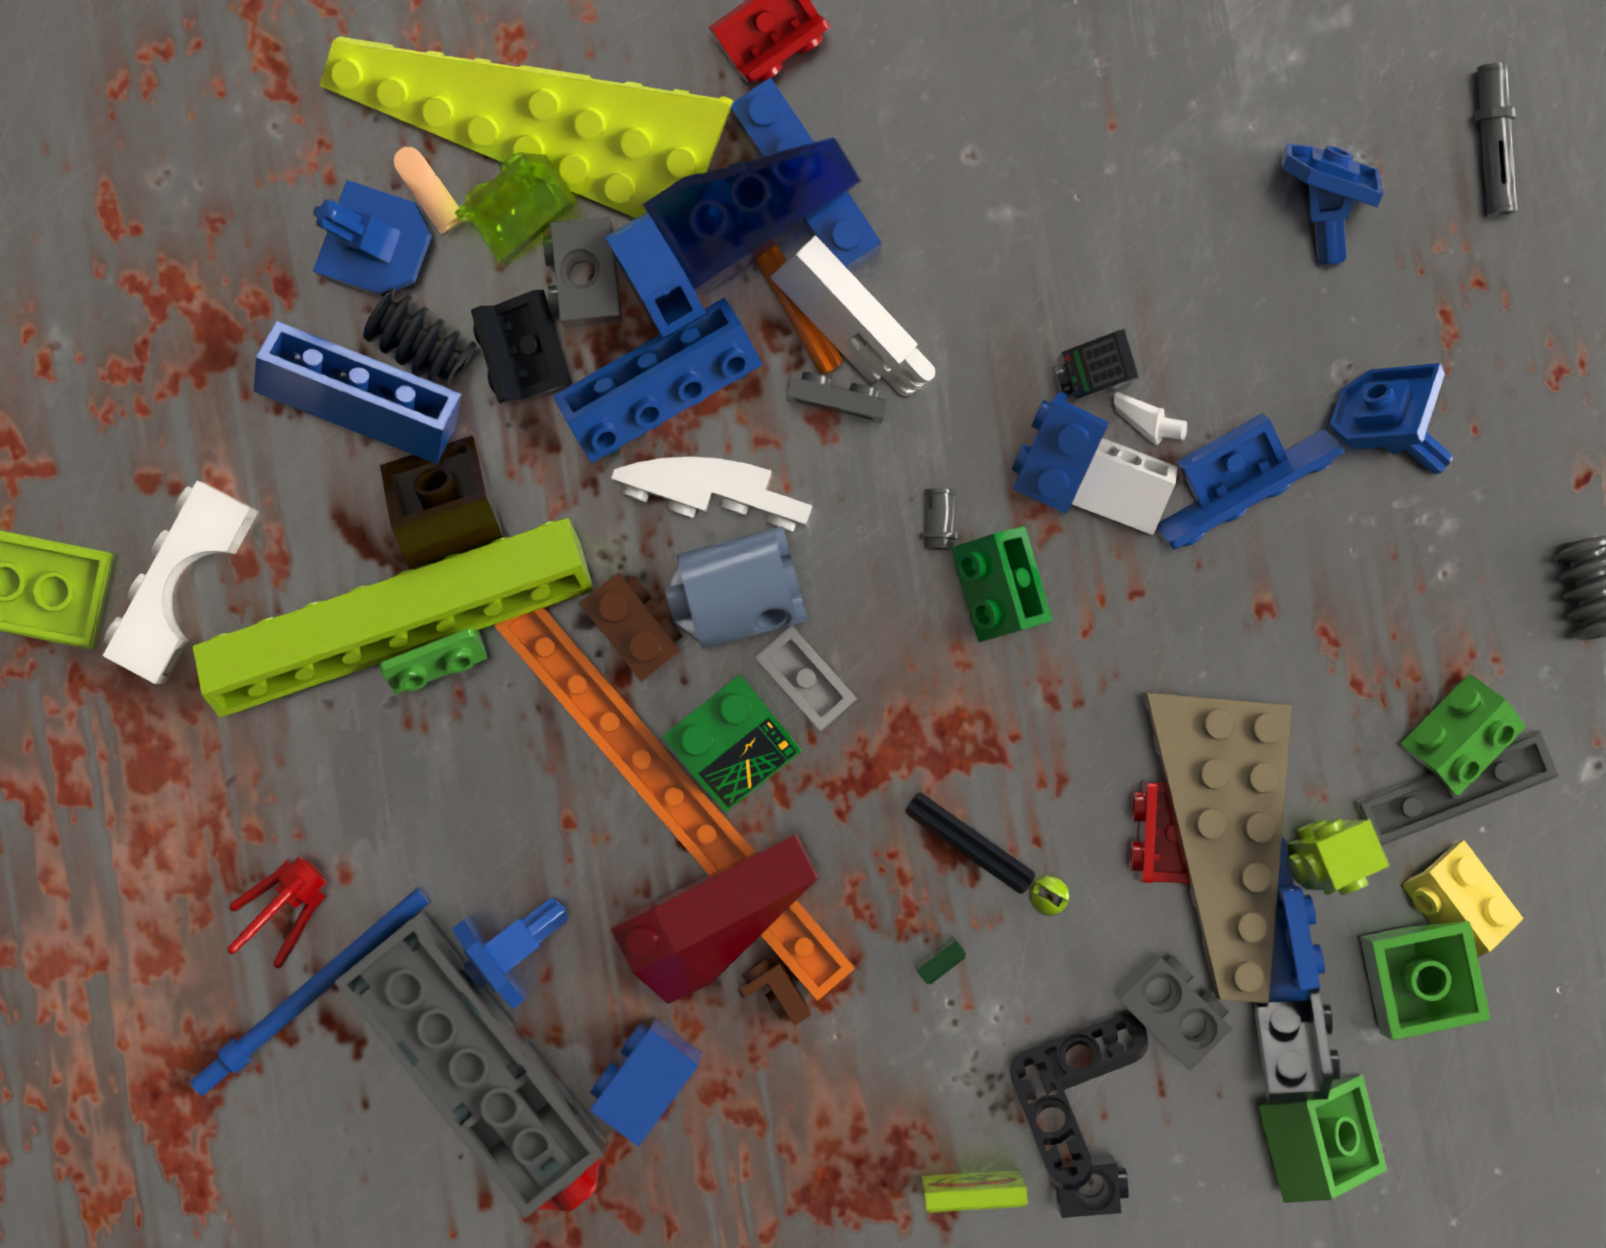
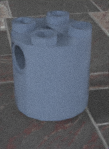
[665,526,808,649]

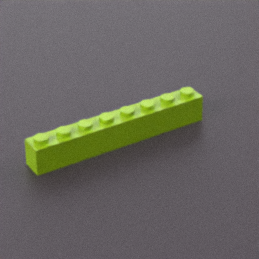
[193,518,594,718]

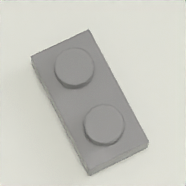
[755,625,857,732]

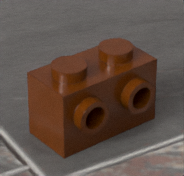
[580,572,683,682]

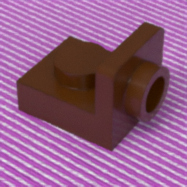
[737,959,811,1026]

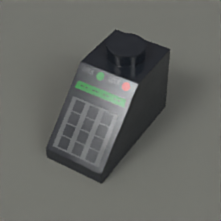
[1053,329,1139,404]

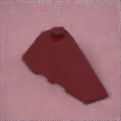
[610,833,819,1004]

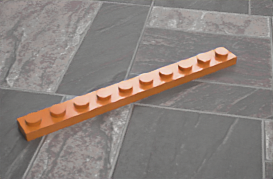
[494,607,855,1001]

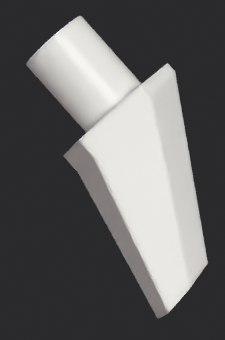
[1114,392,1187,445]

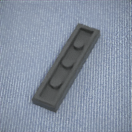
[1354,730,1559,846]

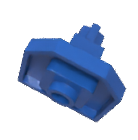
[1282,143,1383,265]
[313,180,432,297]
[1329,363,1452,474]
[452,899,568,1009]

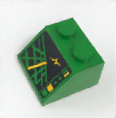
[662,674,802,812]

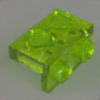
[455,152,578,262]

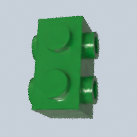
[951,526,1053,643]

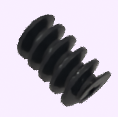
[363,286,477,386]

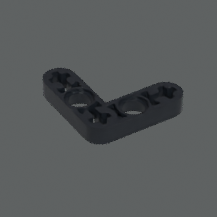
[1010,1014,1149,1191]

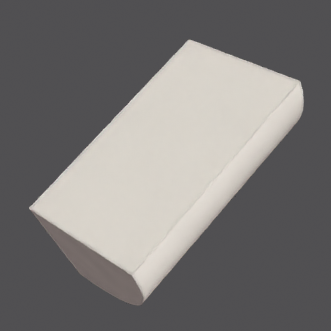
[1072,438,1178,535]

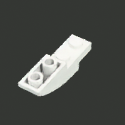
[611,457,812,532]

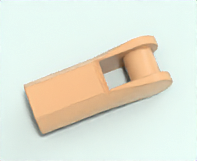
[394,147,466,234]

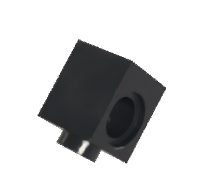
[1055,1155,1129,1218]

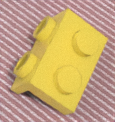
[1403,840,1524,957]

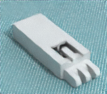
[770,235,935,396]

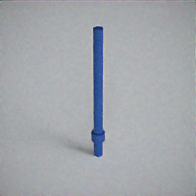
[190,888,430,1096]

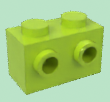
[1287,818,1389,895]

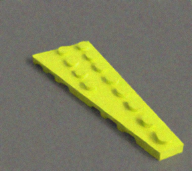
[319,37,734,237]

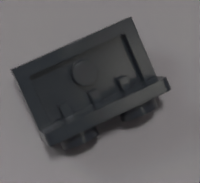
[471,290,572,404]

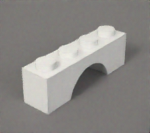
[103,480,259,684]

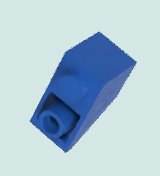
[604,212,706,338]

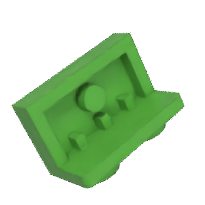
[379,628,488,695]
[1401,674,1525,795]

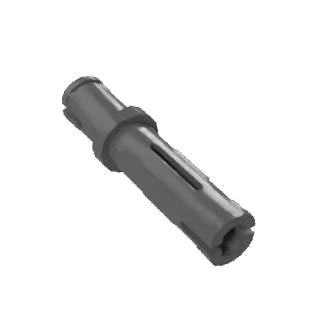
[1475,63,1518,216]

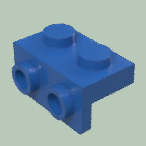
[1011,391,1110,514]

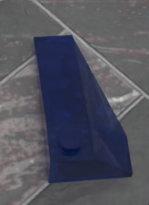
[643,137,862,291]

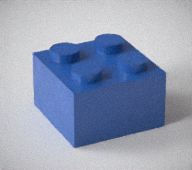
[590,1017,703,1147]

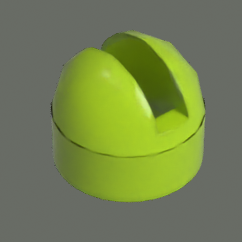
[1029,875,1070,916]

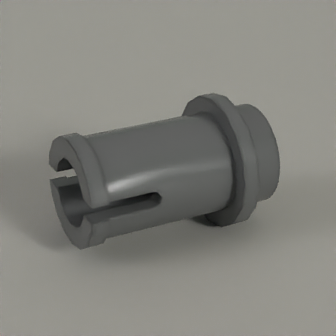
[919,488,959,550]

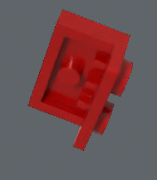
[708,0,830,83]
[1129,781,1190,884]

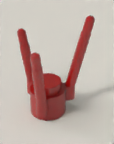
[227,856,328,968]

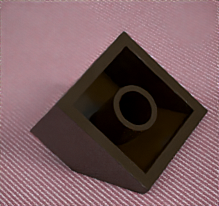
[380,435,503,570]

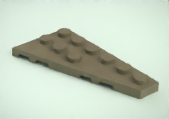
[1142,693,1292,1003]

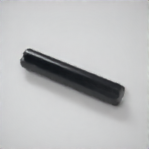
[905,792,1036,894]

